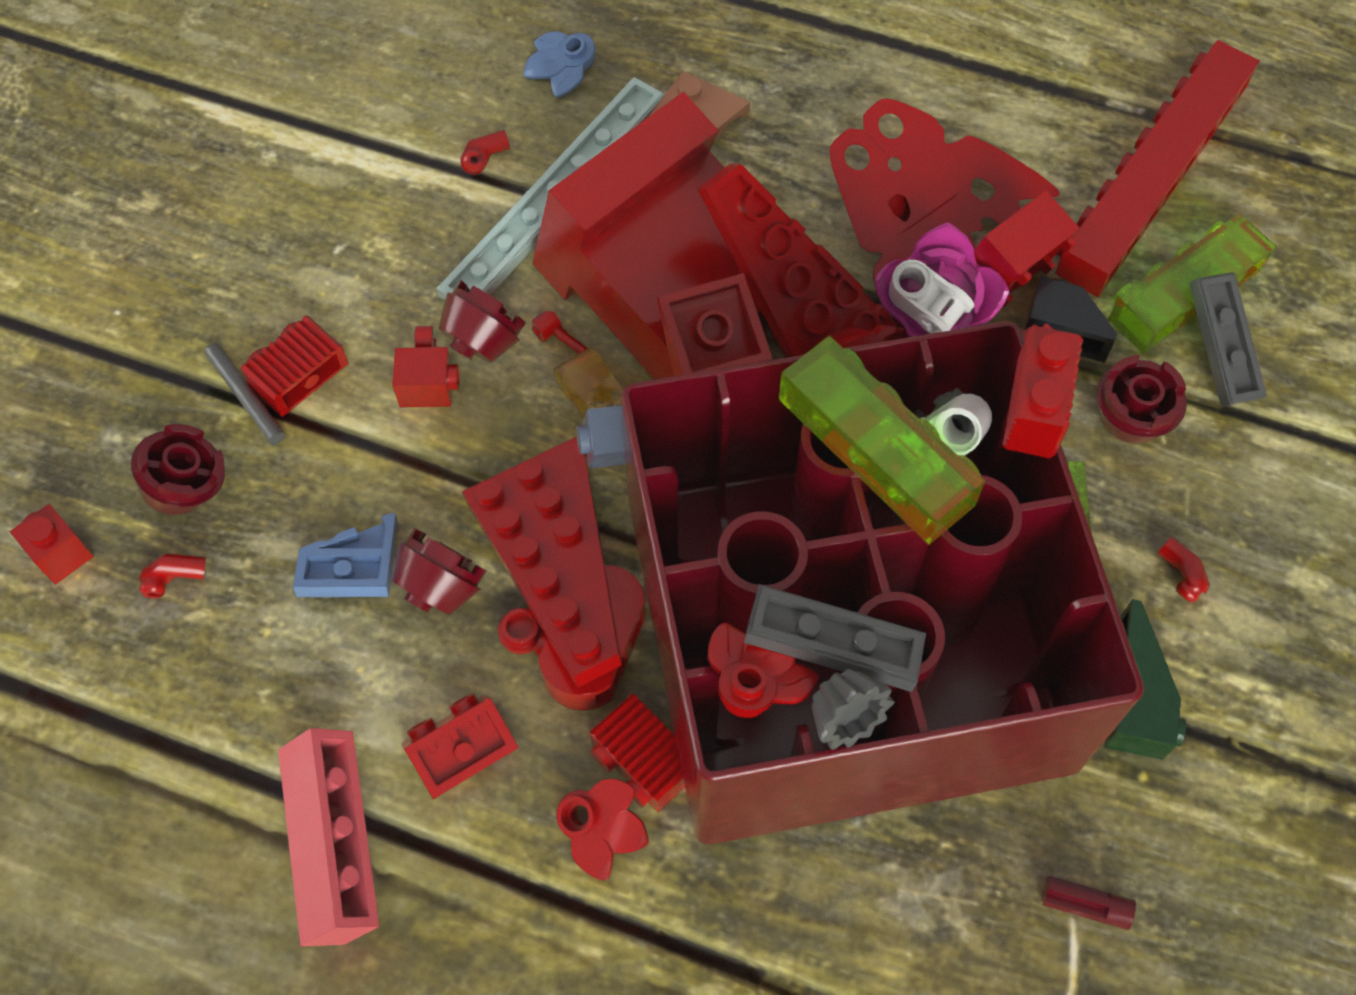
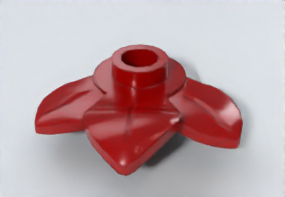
[708,622,819,718]
[556,779,649,881]

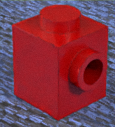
[9,503,94,585]

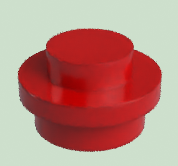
[498,608,543,654]

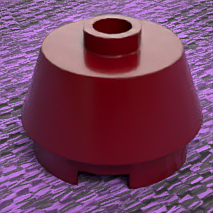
[438,280,526,363]
[1097,355,1187,444]
[131,424,225,515]
[392,527,487,615]

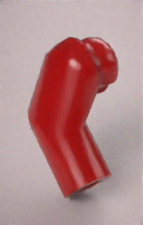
[460,130,510,175]
[1157,537,1210,602]
[138,553,206,598]

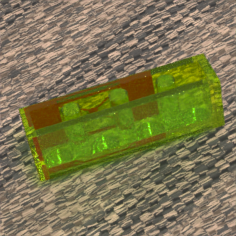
[1108,213,1277,354]
[779,336,985,545]

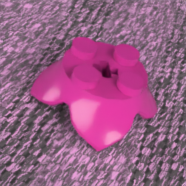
[874,222,1009,337]

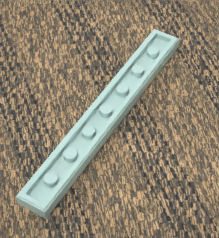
[436,77,665,300]

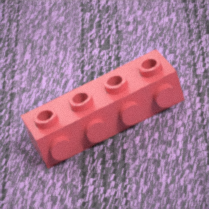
[278,728,380,947]

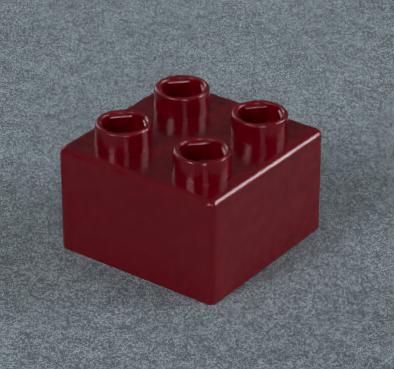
[621,322,1144,844]

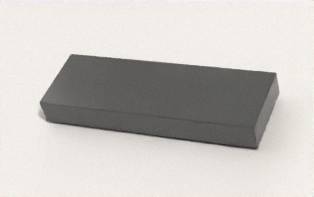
[1189,272,1267,407]
[743,584,926,692]

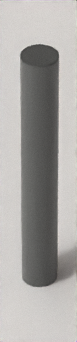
[204,343,285,445]

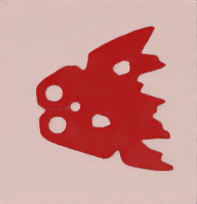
[829,98,1060,328]

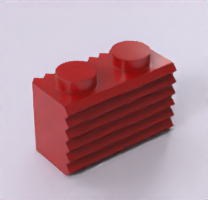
[241,315,349,417]
[1002,326,1084,458]
[589,693,685,812]

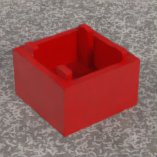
[974,190,1080,307]

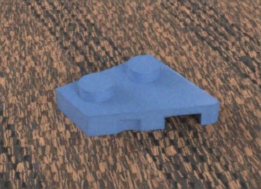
[293,513,398,597]

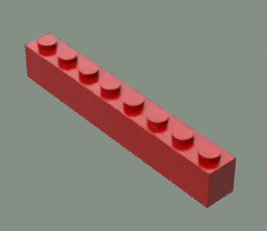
[1055,40,1260,298]

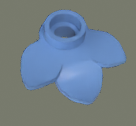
[523,31,596,99]

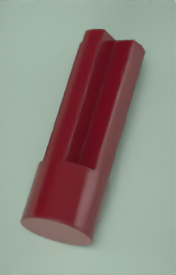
[1042,876,1136,930]

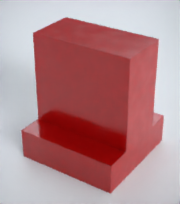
[532,91,766,380]

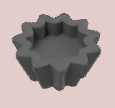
[811,669,895,750]

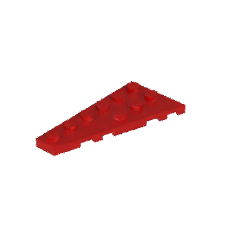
[697,163,909,358]
[462,437,622,688]

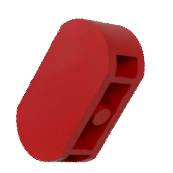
[535,565,647,711]

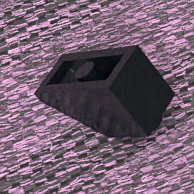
[1024,276,1117,363]

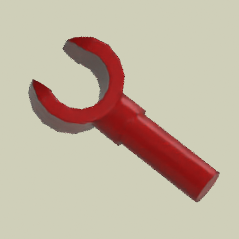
[532,311,588,356]

